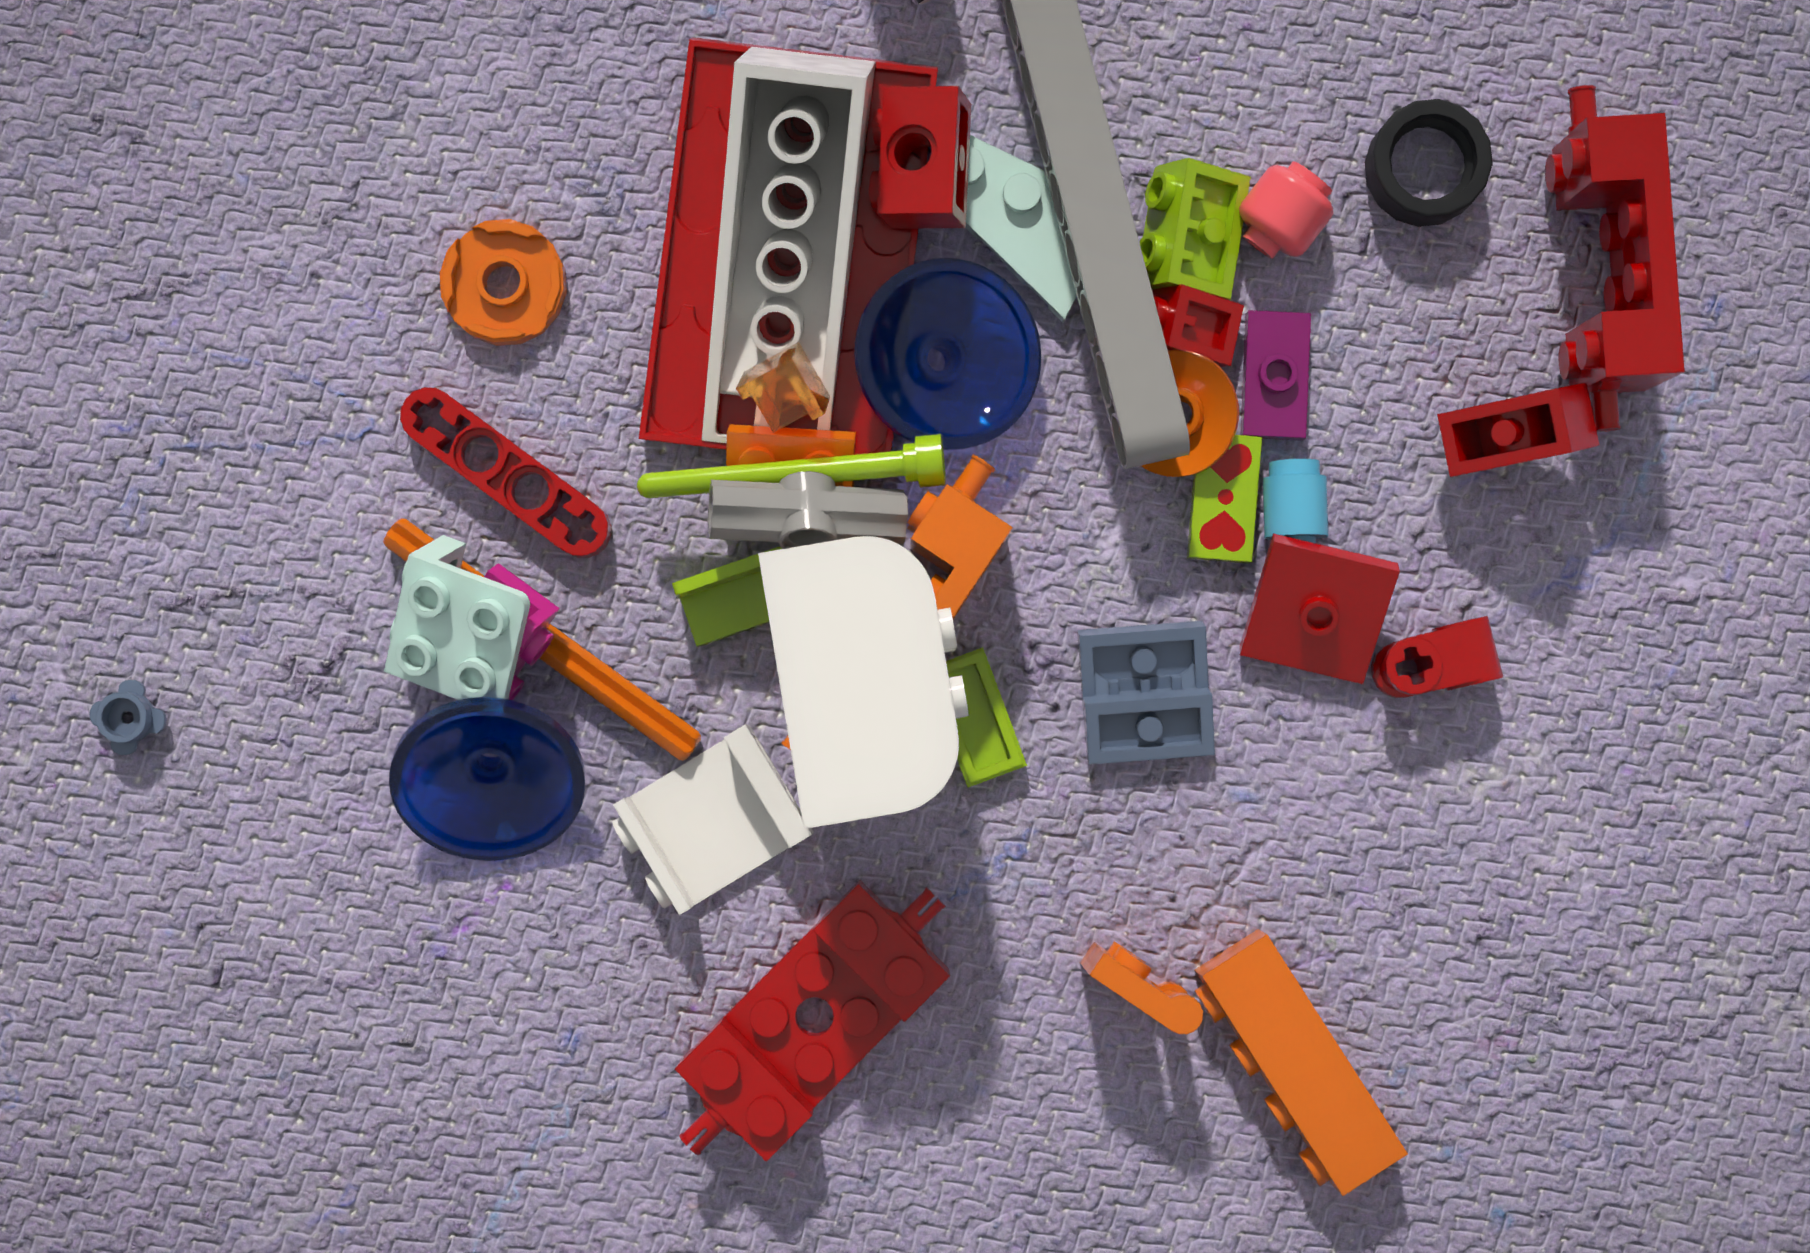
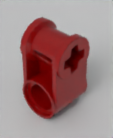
[1371,616,1504,698]

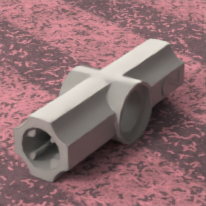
[708,471,908,549]

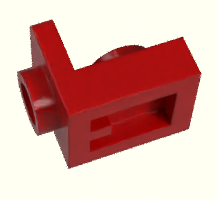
[1152,284,1244,367]

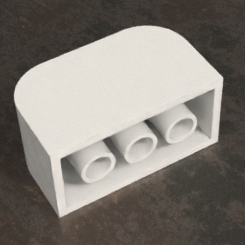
[758,536,969,829]

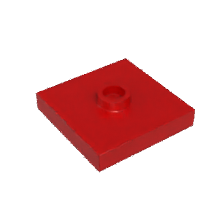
[1240,533,1400,684]

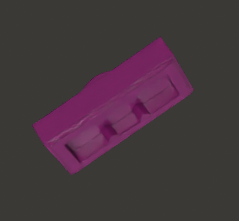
[1240,310,1311,441]

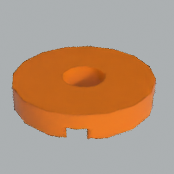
[440,219,567,346]

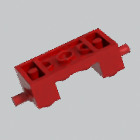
[1545,85,1685,432]
[675,880,950,1162]

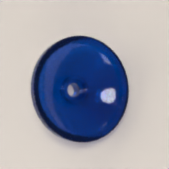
[854,258,1041,451]
[389,697,585,861]

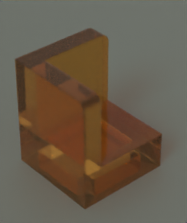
[736,342,830,433]

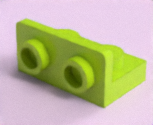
[1139,158,1251,300]

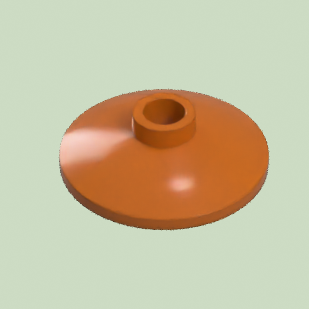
[1141,350,1239,477]

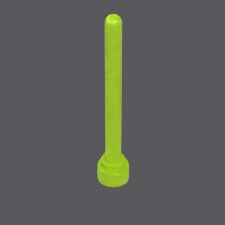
[637,434,946,498]

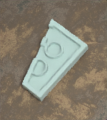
[966,135,1077,323]

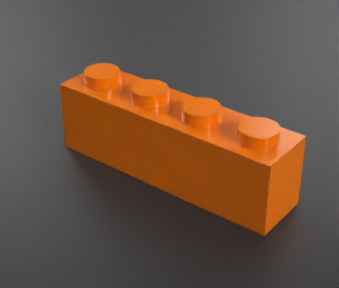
[1194,929,1408,1196]

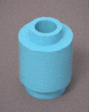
[1263,459,1328,543]

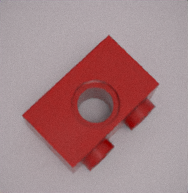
[869,86,972,229]
[1437,382,1599,477]

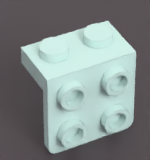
[384,535,530,712]

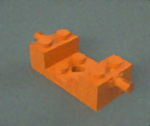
[781,454,1013,750]

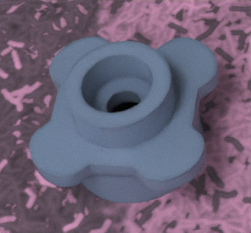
[89,680,167,755]

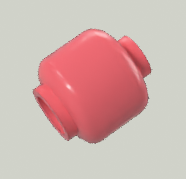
[1239,161,1333,259]

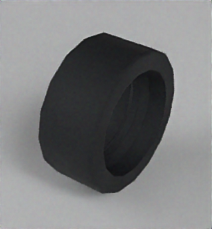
[1365,99,1493,227]

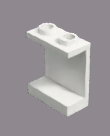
[612,724,814,915]

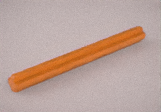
[383,518,701,761]

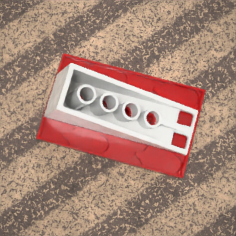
[639,37,938,454]

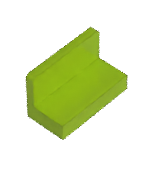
[672,546,782,647]

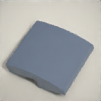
[1077,621,1215,765]

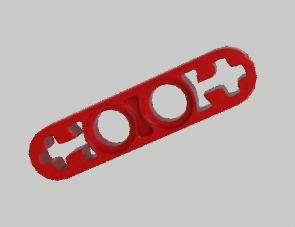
[400,387,612,558]

